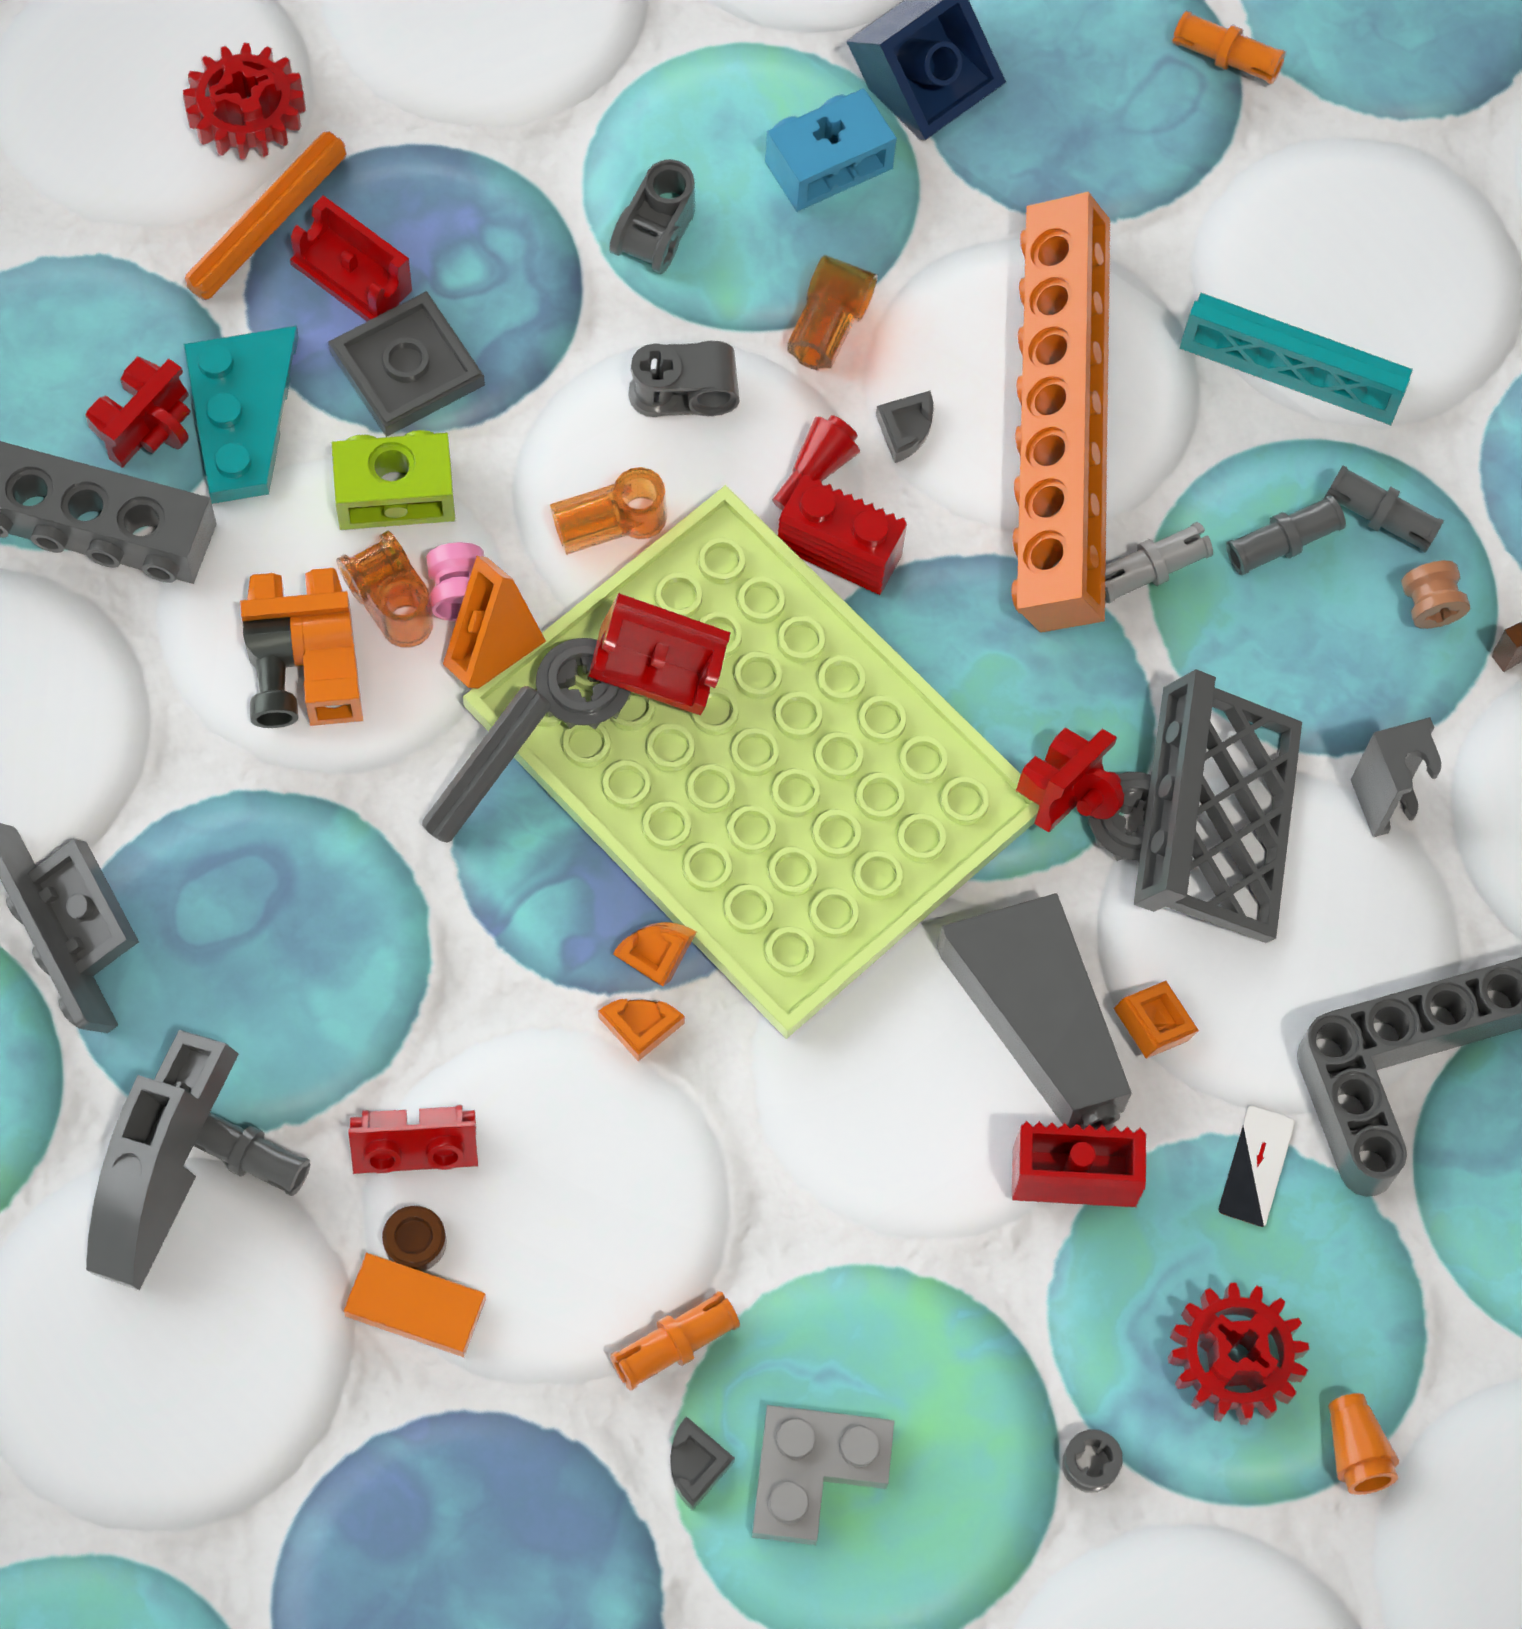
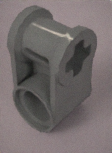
[609,159,695,274]
[628,340,740,417]

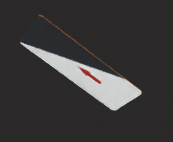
[1218,1106,1295,1227]

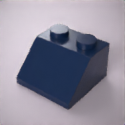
[846,0,1006,140]

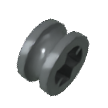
[1062,1429,1123,1493]

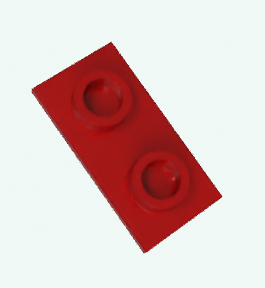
[348,1105,478,1174]

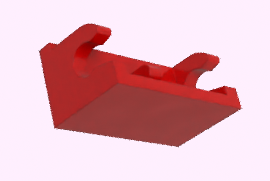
[290,195,412,322]
[588,593,731,716]

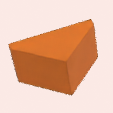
[443,556,546,689]

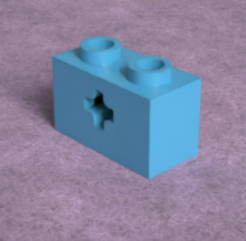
[765,88,897,212]

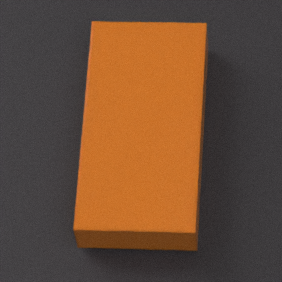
[344,1253,486,1357]

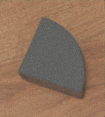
[876,391,934,463]
[670,1416,735,1511]

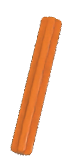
[185,131,347,300]

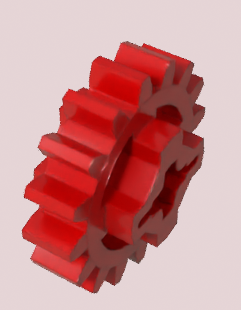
[183,43,306,159]
[1168,1282,1309,1425]

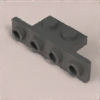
[0,823,139,1033]

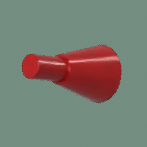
[772,415,860,511]

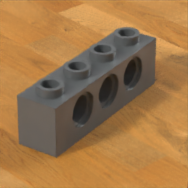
[0,441,217,584]

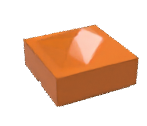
[1113,981,1199,1059]

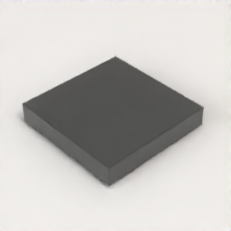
[328,291,485,437]

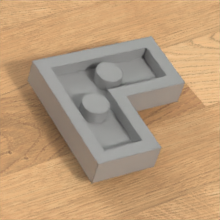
[752,1405,895,1545]

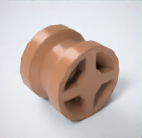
[1401,560,1470,629]

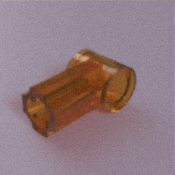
[787,254,878,371]
[550,467,668,555]

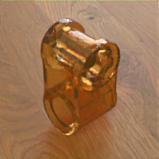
[336,531,433,647]

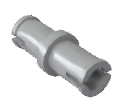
[1105,522,1213,603]

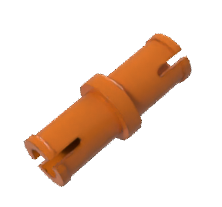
[1172,11,1286,84]
[610,1291,740,1391]

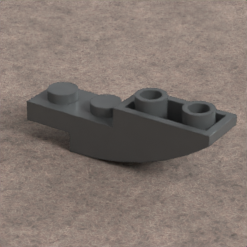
[86,1030,239,1291]

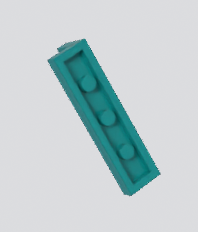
[1179,293,1413,426]

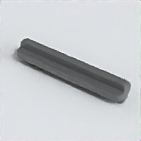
[422,686,551,843]

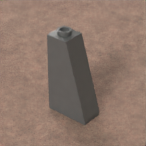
[937,893,1132,1130]

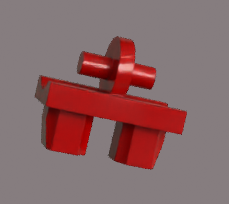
[86,356,191,468]
[1016,727,1124,832]

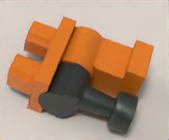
[240,568,364,728]

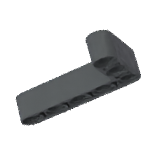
[1297,957,1522,1197]

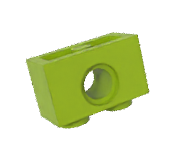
[331,430,455,530]

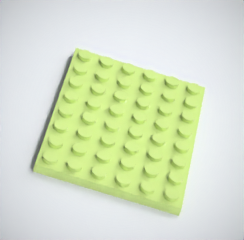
[463,485,1040,1039]

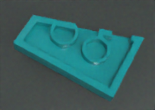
[184,325,299,504]

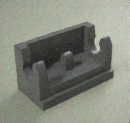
[1350,717,1441,837]

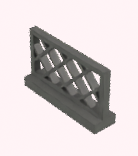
[1133,669,1302,943]

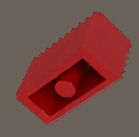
[777,474,907,595]
[1012,1121,1146,1207]

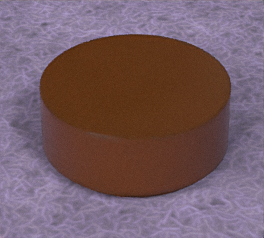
[382,1206,446,1271]

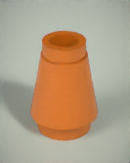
[1328,1393,1399,1495]

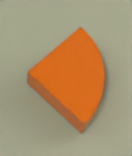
[613,922,697,987]
[598,999,685,1062]

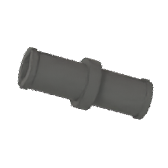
[1325,465,1444,553]
[1226,495,1346,575]
[194,1112,311,1196]

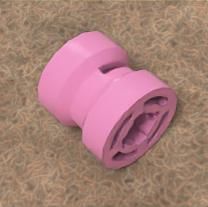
[426,542,484,621]

